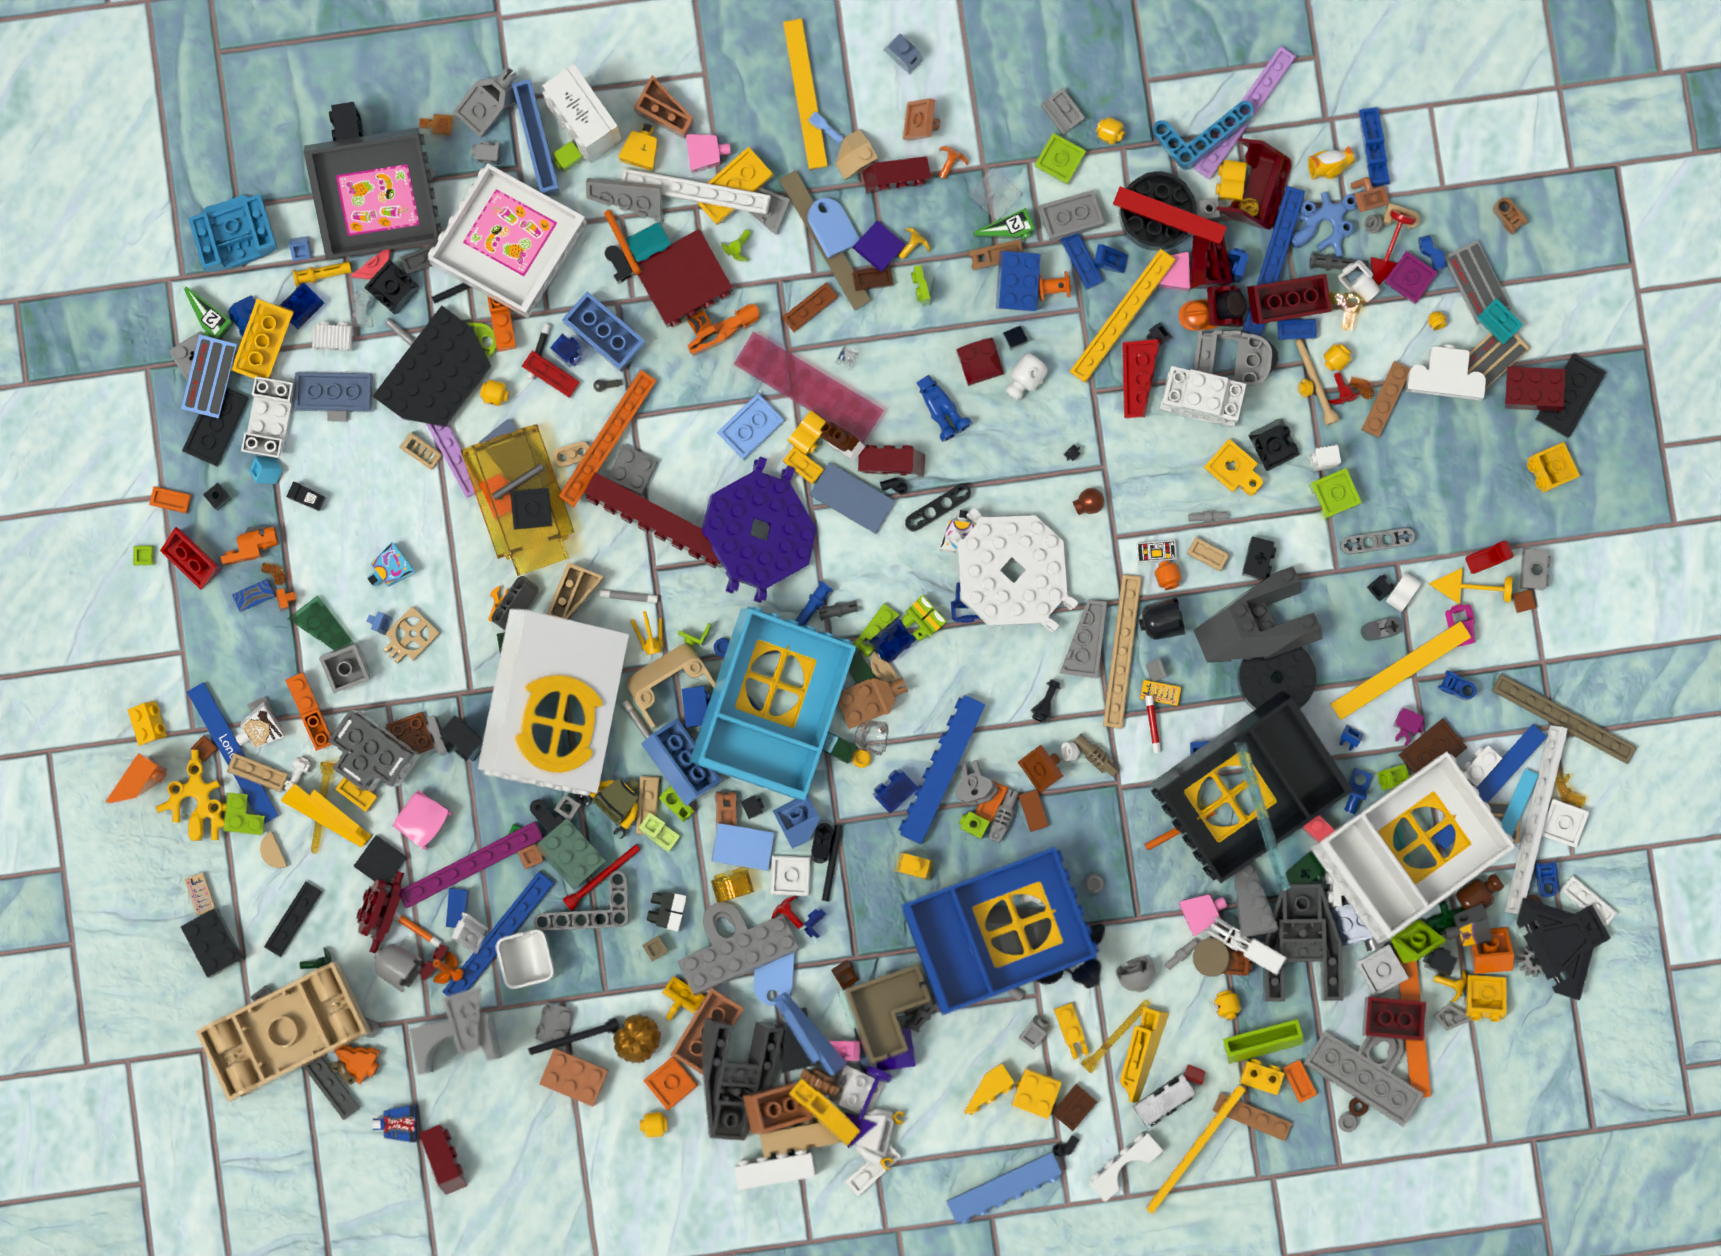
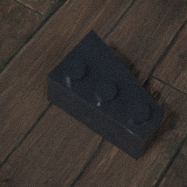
[781,1007,819,1073]

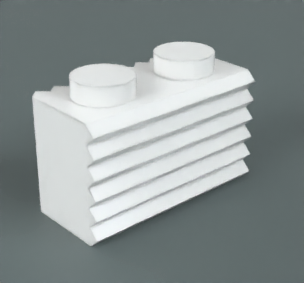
[312,321,354,351]
[1309,444,1341,471]

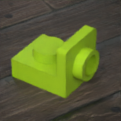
[1377,764,1409,791]

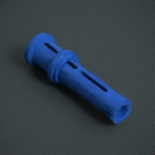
[795,581,834,626]

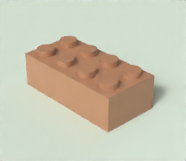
[670,988,745,1075]

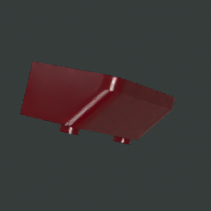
[1216,138,1292,229]

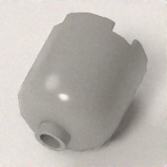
[374,944,423,992]

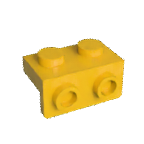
[127,701,167,746]

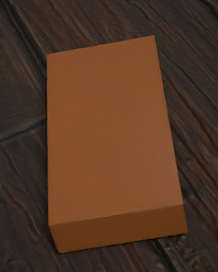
[1018,790,1048,832]

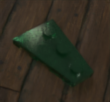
[287,595,353,650]

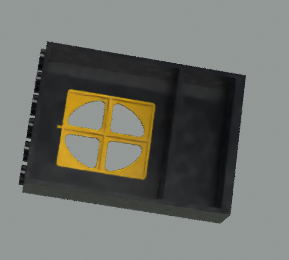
[1150,691,1354,884]

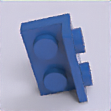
[1228,248,1249,283]

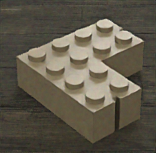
[843,964,932,1065]

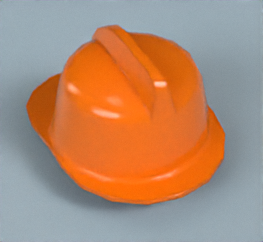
[1178,299,1218,331]

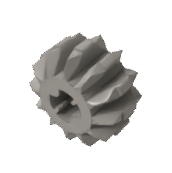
[1517,947,1544,977]

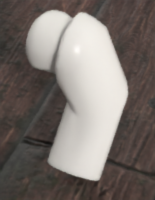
[1018,894,1045,906]

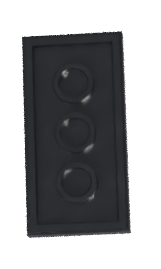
[1535,353,1606,438]
[182,387,249,467]

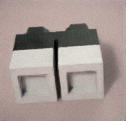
[647,892,687,932]

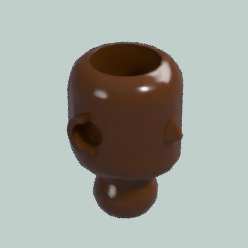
[1456,874,1504,910]

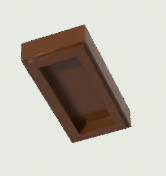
[852,267,894,291]

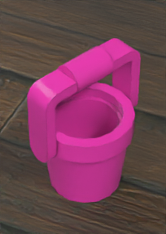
[1445,604,1476,647]

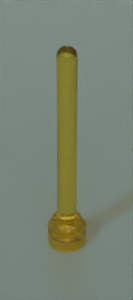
[311,761,335,854]
[1080,1000,1150,1074]

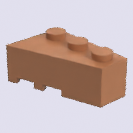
[634,75,694,139]

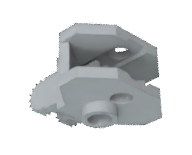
[955,760,998,806]

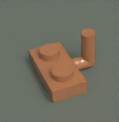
[1350,177,1390,212]

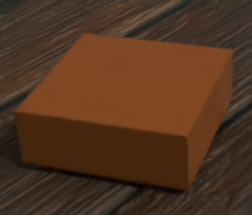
[1512,590,1536,613]
[190,735,218,762]

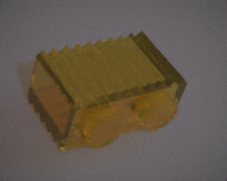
[711,867,754,903]

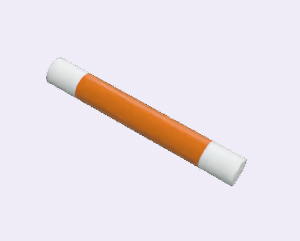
[394,911,442,948]

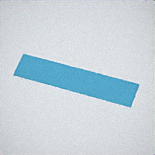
[1501,768,1539,837]

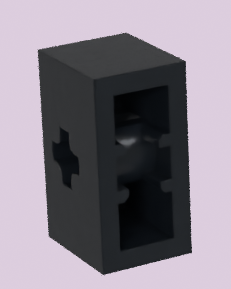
[1241,536,1277,581]

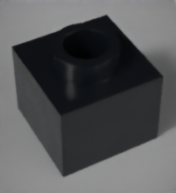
[203,482,232,511]
[741,795,765,820]

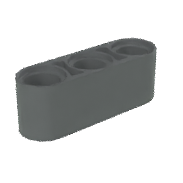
[491,576,539,631]

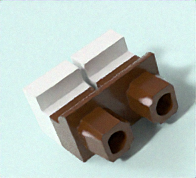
[820,422,865,462]

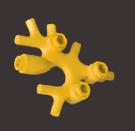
[156,750,226,841]

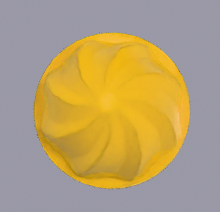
[1428,311,1447,331]

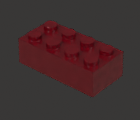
[1247,274,1332,324]

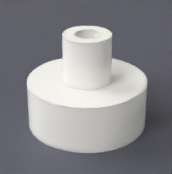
[1060,742,1081,761]

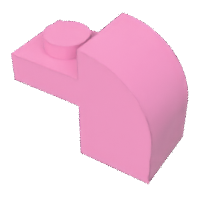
[829,1041,861,1061]

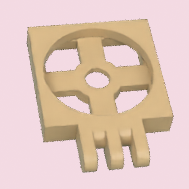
[383,607,440,663]

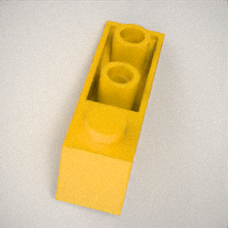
[964,1063,1014,1115]

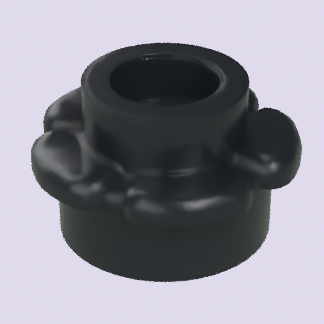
[1063,444,1081,461]

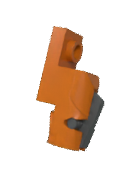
[220,526,279,566]

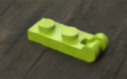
[853,604,899,658]

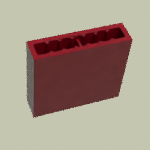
[637,229,733,328]

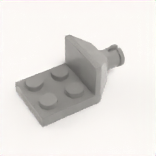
[453,67,517,138]

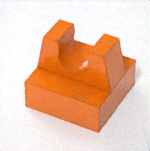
[275,588,296,611]

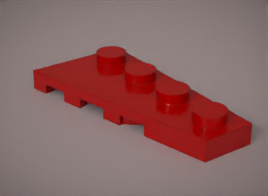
[1122,339,1161,419]

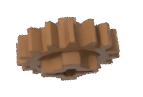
[800,1068,841,1096]

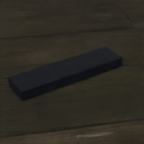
[264,881,322,957]

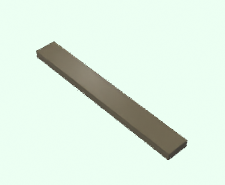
[779,170,871,311]
[1491,674,1637,764]

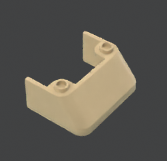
[627,644,715,730]

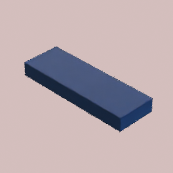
[1060,234,1104,290]

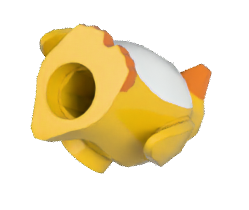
[1308,146,1356,180]

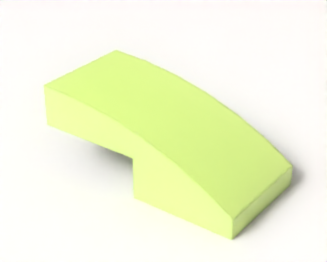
[639,812,680,852]

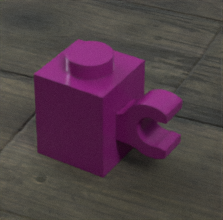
[1393,707,1425,746]

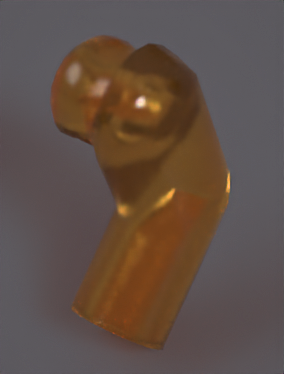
[1349,376,1374,400]
[261,563,286,585]

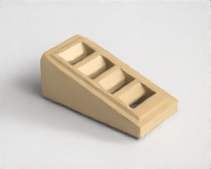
[399,432,443,470]

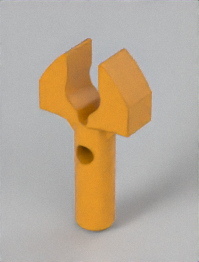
[488,586,508,622]

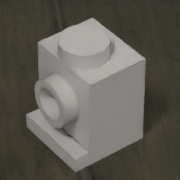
[472,142,501,165]

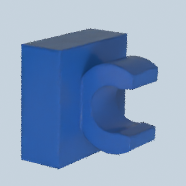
[1339,725,1363,751]

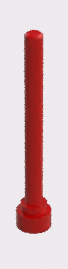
[562,844,640,911]

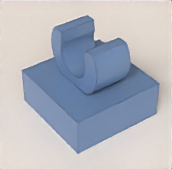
[366,612,392,635]

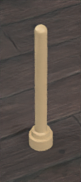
[1296,339,1340,426]

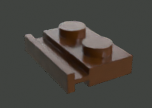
[1051,1084,1097,1131]

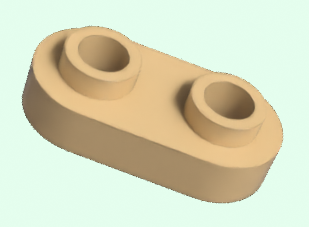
[553,442,589,467]

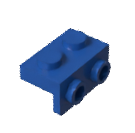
[228,295,256,337]

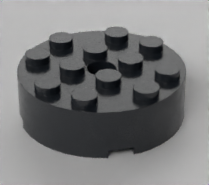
[1119,171,1197,251]
[1237,647,1316,710]

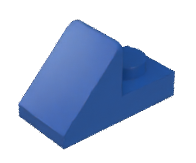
[1094,244,1128,273]

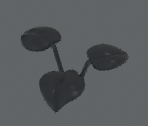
[1035,924,1105,989]

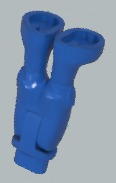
[917,375,973,442]

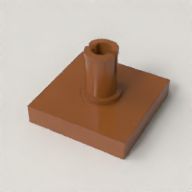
[1018,745,1063,793]

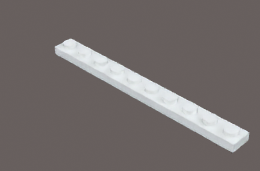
[1504,726,1567,915]

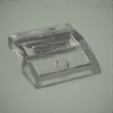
[968,167,1023,221]

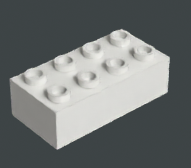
[734,1149,815,1190]

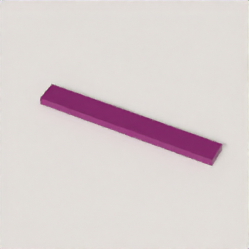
[399,821,544,909]

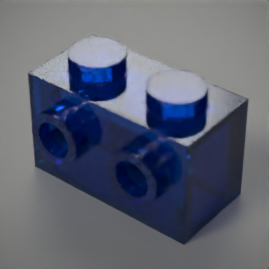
[550,333,582,368]
[872,768,918,814]

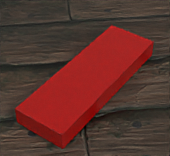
[521,350,580,398]

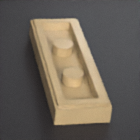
[226,753,288,793]
[636,776,660,835]

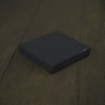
[510,488,552,530]
[353,835,408,884]

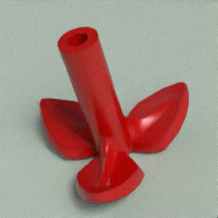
[1328,372,1360,405]
[771,896,803,929]

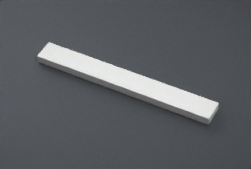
[621,168,771,215]

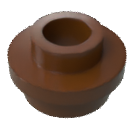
[1348,1097,1368,1116]

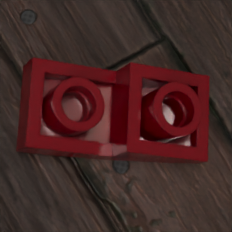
[419,945,449,980]

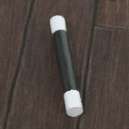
[526,323,551,380]

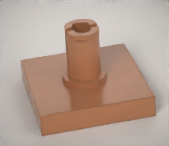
[903,98,941,141]

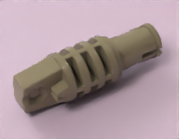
[1073,734,1118,777]

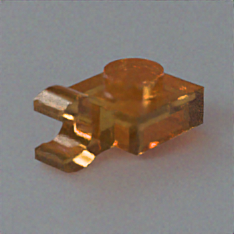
[419,114,453,136]

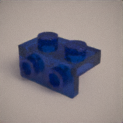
[280,282,324,330]
[869,617,916,663]

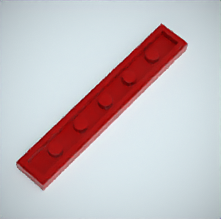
[1113,186,1227,245]

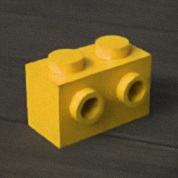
[1239,1058,1284,1095]

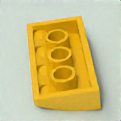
[231,298,294,379]

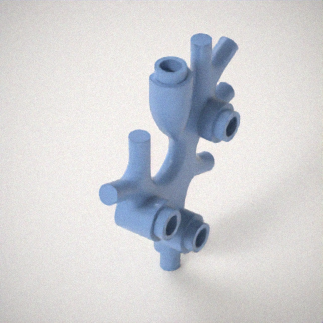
[1278,189,1364,257]

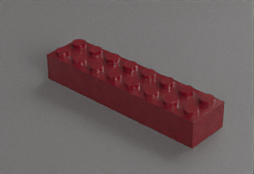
[584,472,723,569]

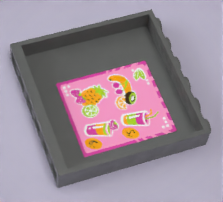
[304,128,442,259]

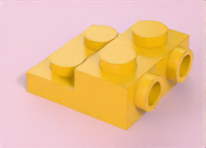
[1527,442,1580,493]
[1465,975,1507,1022]

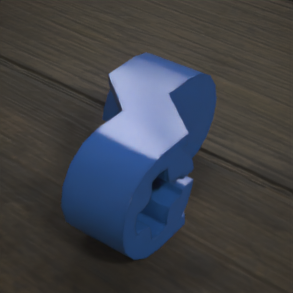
[1418,235,1446,270]

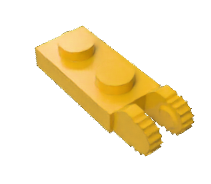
[1053,1003,1089,1060]

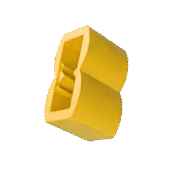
[1215,160,1247,202]
[788,411,826,455]

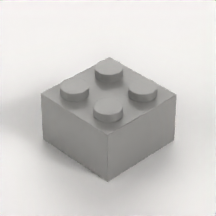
[319,641,371,693]

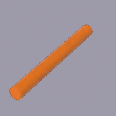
[604,210,641,275]
[1144,811,1216,851]

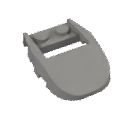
[1194,330,1272,386]

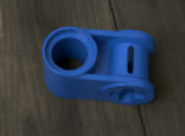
[1438,670,1477,701]
[1534,860,1558,898]

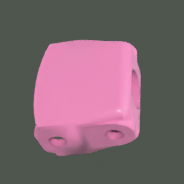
[392,790,453,851]

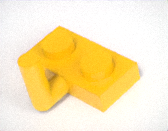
[662,976,705,1021]

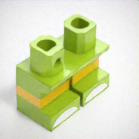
[900,595,947,642]

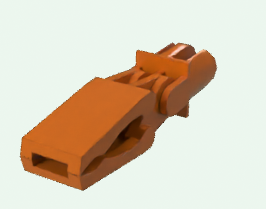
[688,304,760,357]

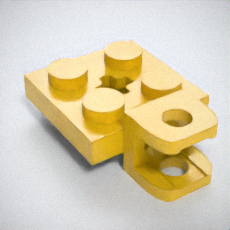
[1204,439,1263,496]

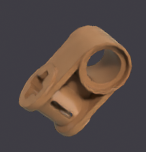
[1493,198,1528,235]

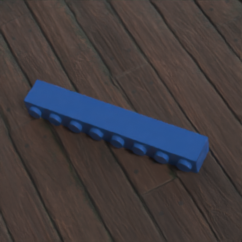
[898,695,985,845]

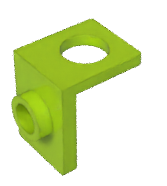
[678,623,712,646]

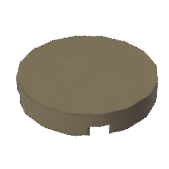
[1193,938,1231,977]

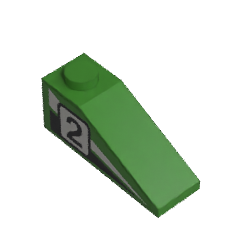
[973,208,1035,240]
[184,286,234,340]

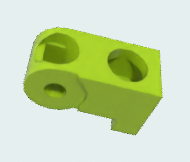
[658,785,695,822]

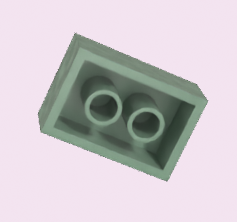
[536,819,605,890]

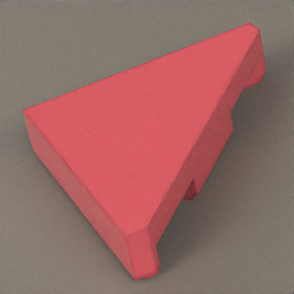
[351,249,391,280]

